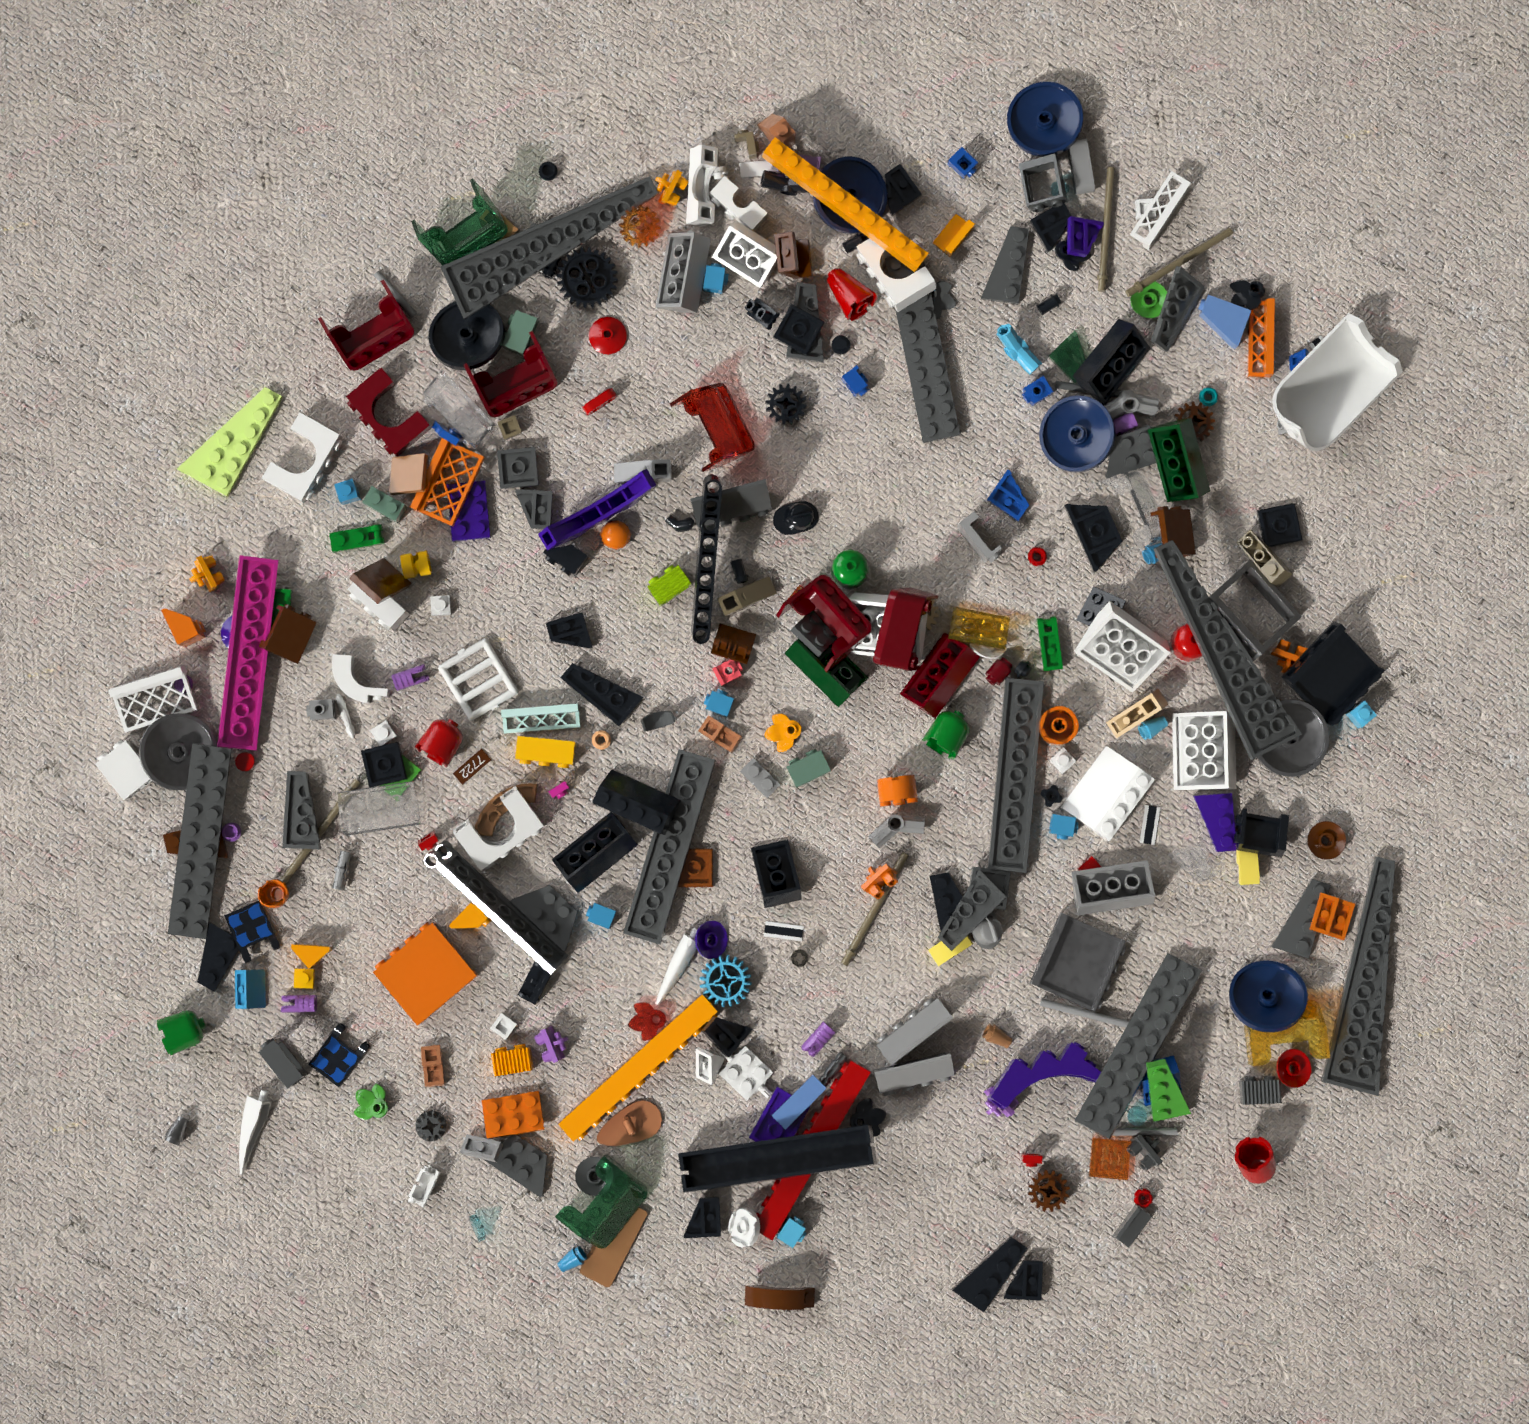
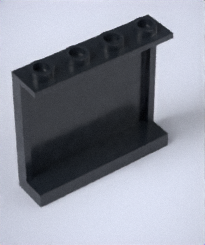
[1282,621,1385,726]

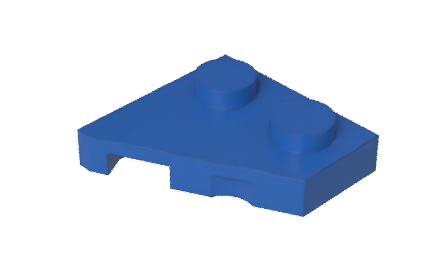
[432,420,466,446]
[987,470,1029,521]

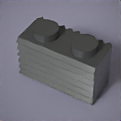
[1239,1075,1282,1105]

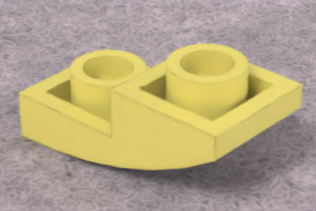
[1236,844,1260,885]
[928,936,973,966]

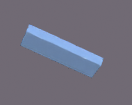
[772,1075,827,1129]

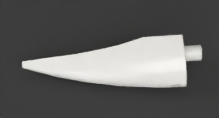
[655,927,698,1006]
[239,1090,272,1175]

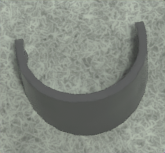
[640,711,675,732]

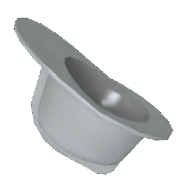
[972,911,1002,949]

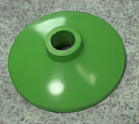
[1130,282,1167,318]

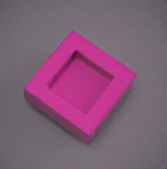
[548,781,570,799]

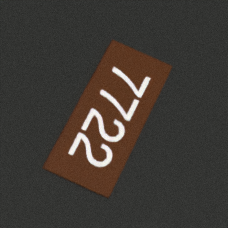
[453,748,491,785]

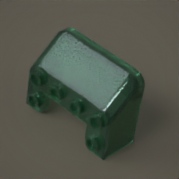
[555,1155,648,1249]

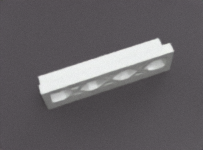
[1130,171,1191,251]

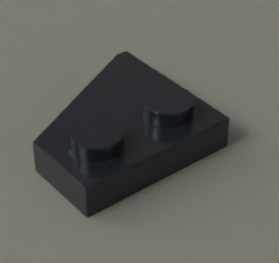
[884,164,922,216]
[546,612,593,649]
[684,1197,721,1238]
[1003,1260,1043,1301]

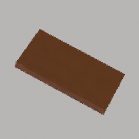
[350,558,412,604]

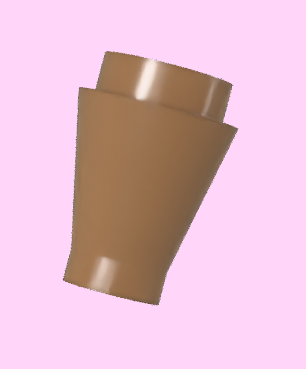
[982,1024,1012,1048]

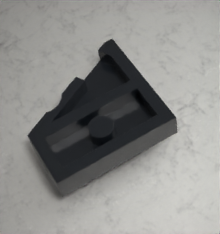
[1030,203,1072,253]
[701,1016,753,1057]

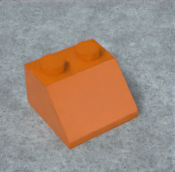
[161,608,206,647]

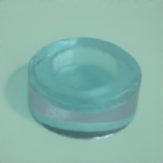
[1127,1106,1147,1126]

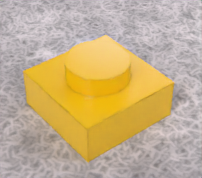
[294,968,315,989]

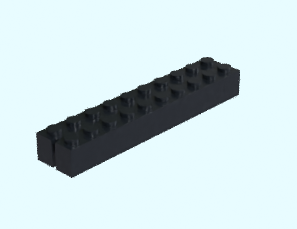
[678,1125,877,1193]

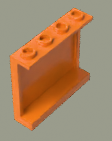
[373,922,478,1026]

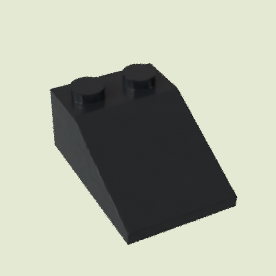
[751,840,802,908]

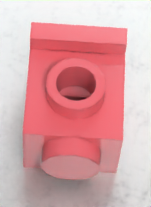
[712,660,743,687]

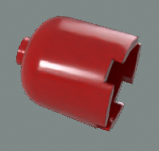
[1170,623,1203,662]
[415,719,463,768]
[1235,1137,1277,1184]

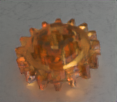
[619,205,661,248]

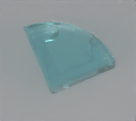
[469,1214,486,1242]

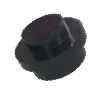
[539,162,558,181]
[831,335,850,355]
[1014,660,1032,678]

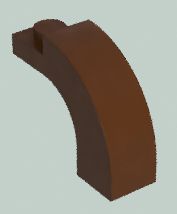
[745,1285,815,1310]

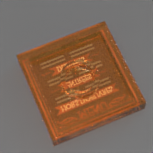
[1089,1137,1131,1180]

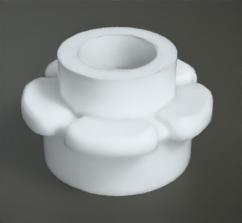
[711,166,728,180]

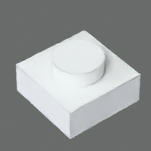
[1135,198,1156,220]
[430,595,451,616]
[370,720,397,746]
[1049,747,1076,774]
[490,1013,517,1040]

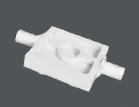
[719,1045,773,1101]

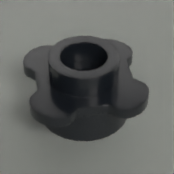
[1040,785,1063,807]

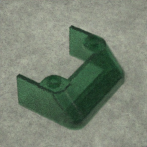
[411,178,508,266]

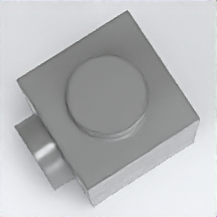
[306,699,336,721]

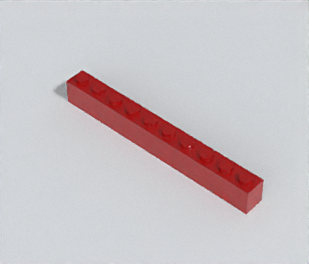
[756,1059,871,1241]

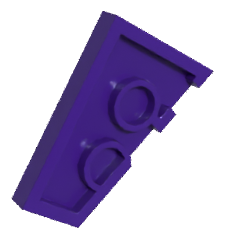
[1193,793,1236,852]

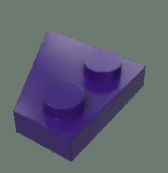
[1067,216,1104,257]

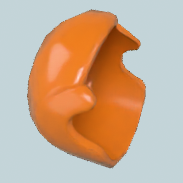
[600,520,631,550]
[258,879,289,909]

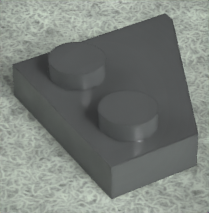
[515,489,553,530]

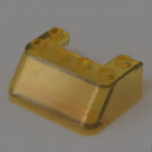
[1244,1000,1330,1066]

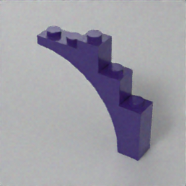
[538,469,657,551]
[987,1042,1101,1110]

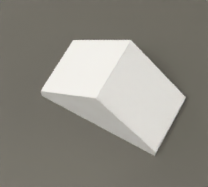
[696,1047,725,1085]

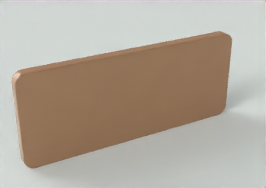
[580,1197,647,1288]

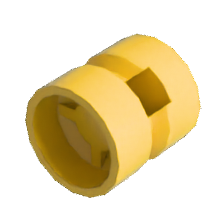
[400,550,432,579]

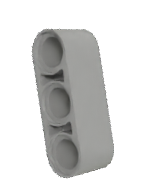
[1067,138,1095,195]

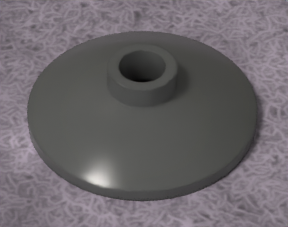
[575,1157,614,1196]

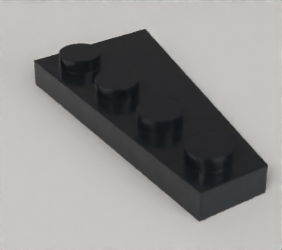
[560,663,644,727]
[951,1237,1027,1312]

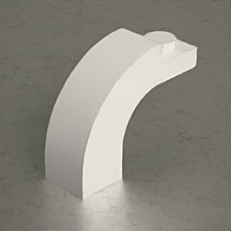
[332,654,390,704]

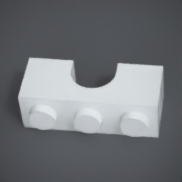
[710,176,768,232]

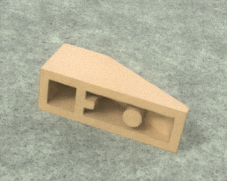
[1106,689,1169,738]

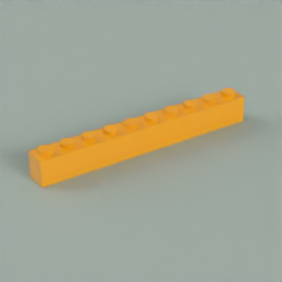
[762,137,929,272]
[558,994,718,1142]

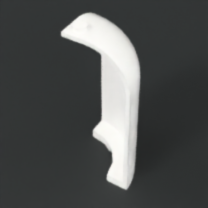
[1272,313,1403,451]

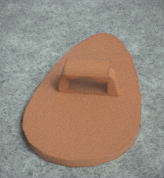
[597,1100,662,1146]

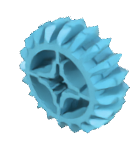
[700,955,752,1007]

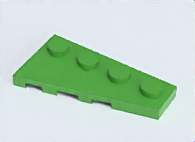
[1146,1059,1191,1122]

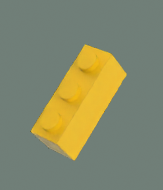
[515,736,576,768]

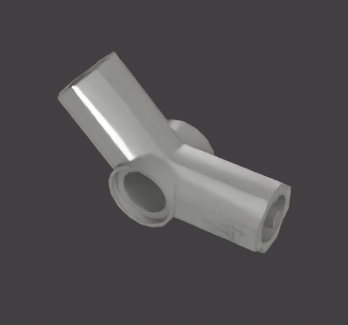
[1104,390,1159,420]
[868,815,925,848]

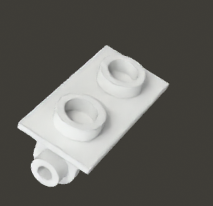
[408,1165,440,1208]

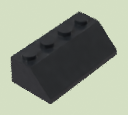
[1073,319,1150,405]
[592,769,681,835]
[552,812,638,893]

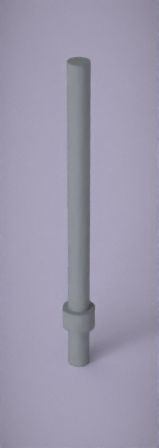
[1040,999,1129,1028]

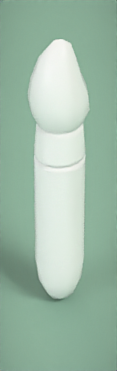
[336,694,355,739]

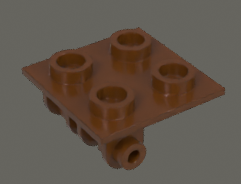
[710,623,756,664]

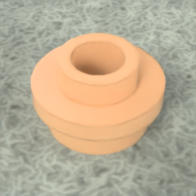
[592,730,611,750]

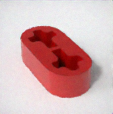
[582,388,617,416]

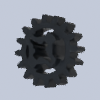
[765,383,807,426]

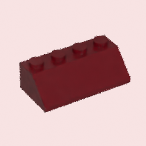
[900,632,980,718]

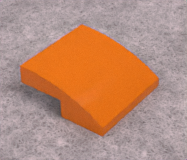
[1310,892,1355,940]

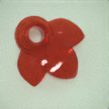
[628,1002,666,1041]

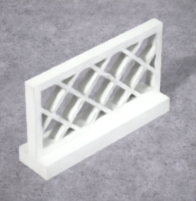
[108,665,198,732]

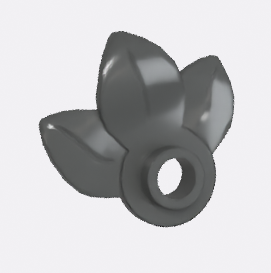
[931,281,956,319]

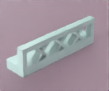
[501,704,581,734]

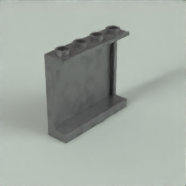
[1030,913,1127,1012]

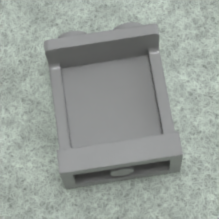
[957,511,1002,563]

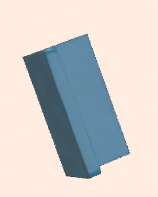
[235,969,266,1009]

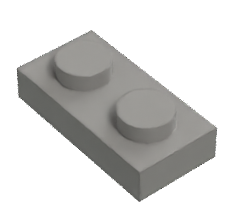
[740,758,781,798]
[460,1134,503,1163]

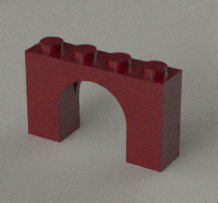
[346,368,432,457]

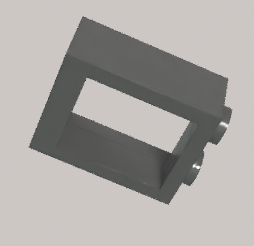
[1019,153,1068,212]
[258,1038,308,1089]

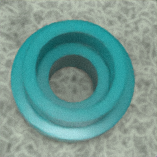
[1199,387,1218,407]

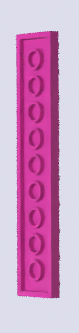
[217,555,278,750]

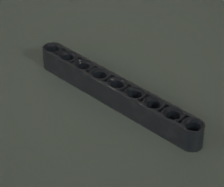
[691,474,722,644]

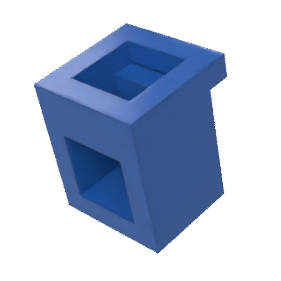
[947,147,978,179]
[841,365,870,398]
[1022,376,1053,406]

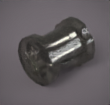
[791,949,808,967]

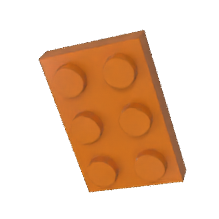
[482,1091,545,1139]

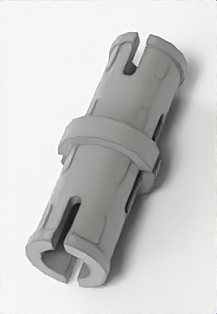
[332,850,352,891]

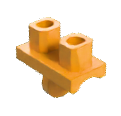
[655,170,689,206]
[190,555,224,593]

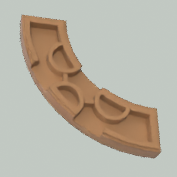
[475,783,538,837]

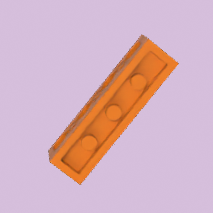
[1248,298,1275,377]

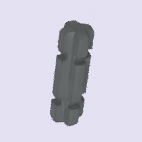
[819,1052,847,1087]

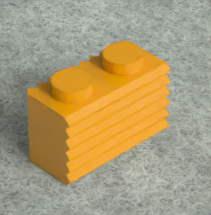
[491,1044,534,1076]

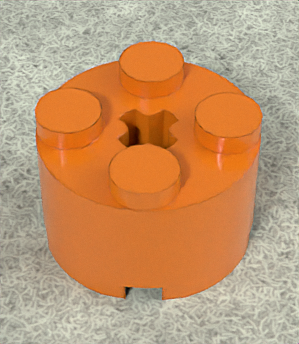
[1039,706,1079,746]
[877,775,918,807]

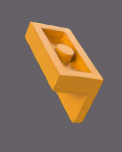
[933,214,975,257]

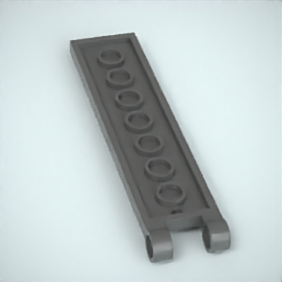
[424,841,569,974]

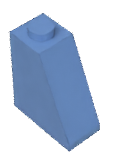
[1198,295,1251,349]

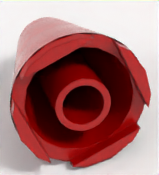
[827,268,877,321]

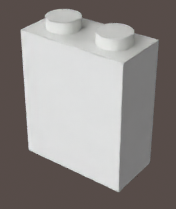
[95,740,152,801]

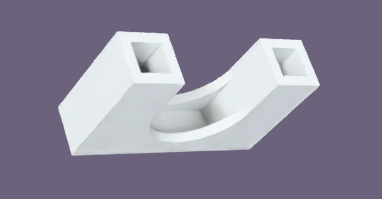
[856,223,937,312]
[262,413,342,503]
[453,786,543,871]

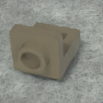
[734,130,760,159]

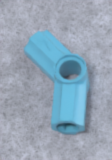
[996,324,1042,375]

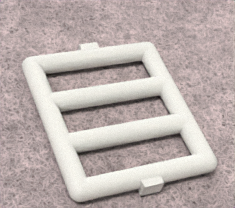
[438,638,518,721]

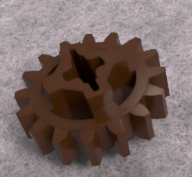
[1174,401,1215,442]
[1027,1169,1070,1212]

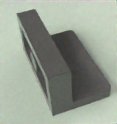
[1113,1204,1152,1247]

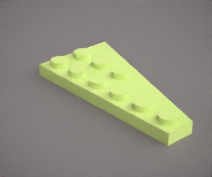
[177,387,283,497]

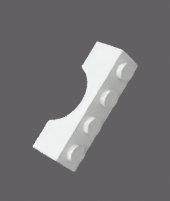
[686,145,718,227]

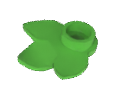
[354,1083,388,1120]

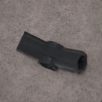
[760,170,809,196]

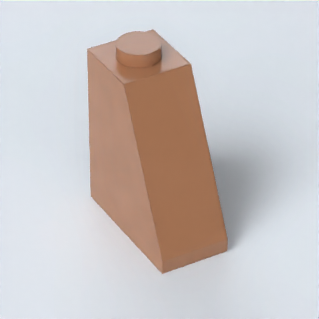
[757,113,796,148]

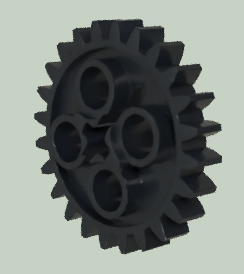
[556,247,618,310]

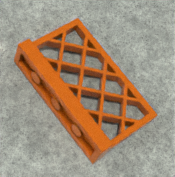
[410,438,485,527]

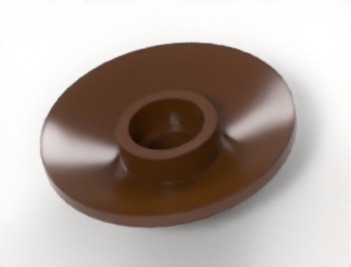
[1307,821,1346,860]

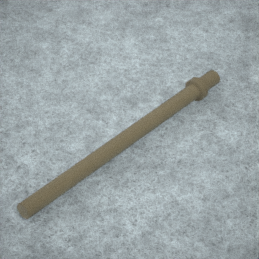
[1097,167,1115,292]
[1125,228,1233,297]
[280,778,361,884]
[841,852,909,966]

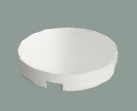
[728,1208,760,1247]

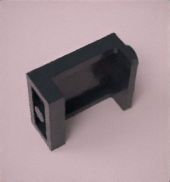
[1234,808,1289,858]

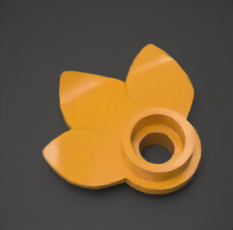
[764,714,802,752]

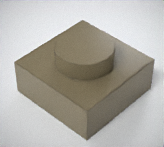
[497,415,523,440]

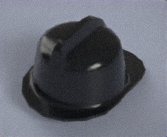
[773,501,819,535]

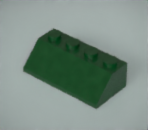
[1148,418,1210,502]
[784,639,869,708]

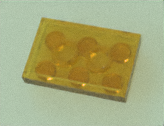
[948,606,1010,650]

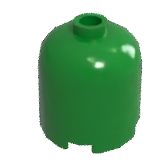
[831,549,869,589]
[922,711,970,760]
[157,1010,206,1056]

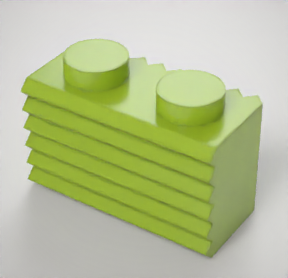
[647,565,692,607]

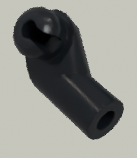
[665,514,694,532]

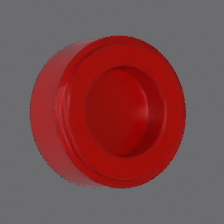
[235,752,255,772]

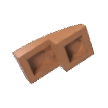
[698,715,743,753]
[421,1045,445,1088]

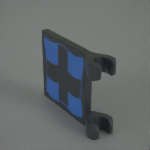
[224,901,280,963]
[308,1023,370,1088]

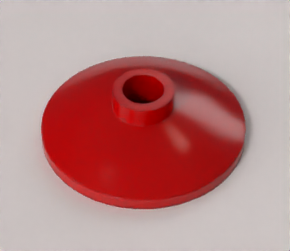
[589,317,627,355]
[1277,1049,1311,1088]

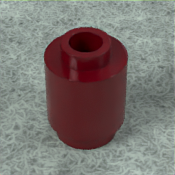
[985,657,1013,686]

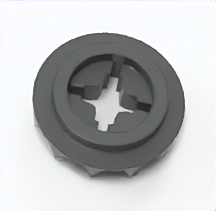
[416,1110,446,1141]

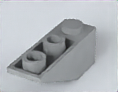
[614,459,672,483]

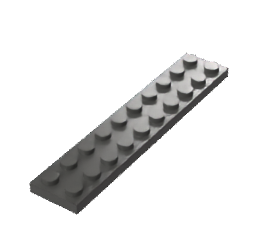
[885,256,961,444]
[988,678,1044,873]
[168,743,232,939]
[623,749,716,945]
[1075,953,1202,1140]

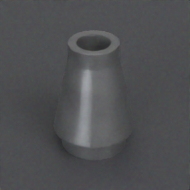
[164,1116,189,1146]

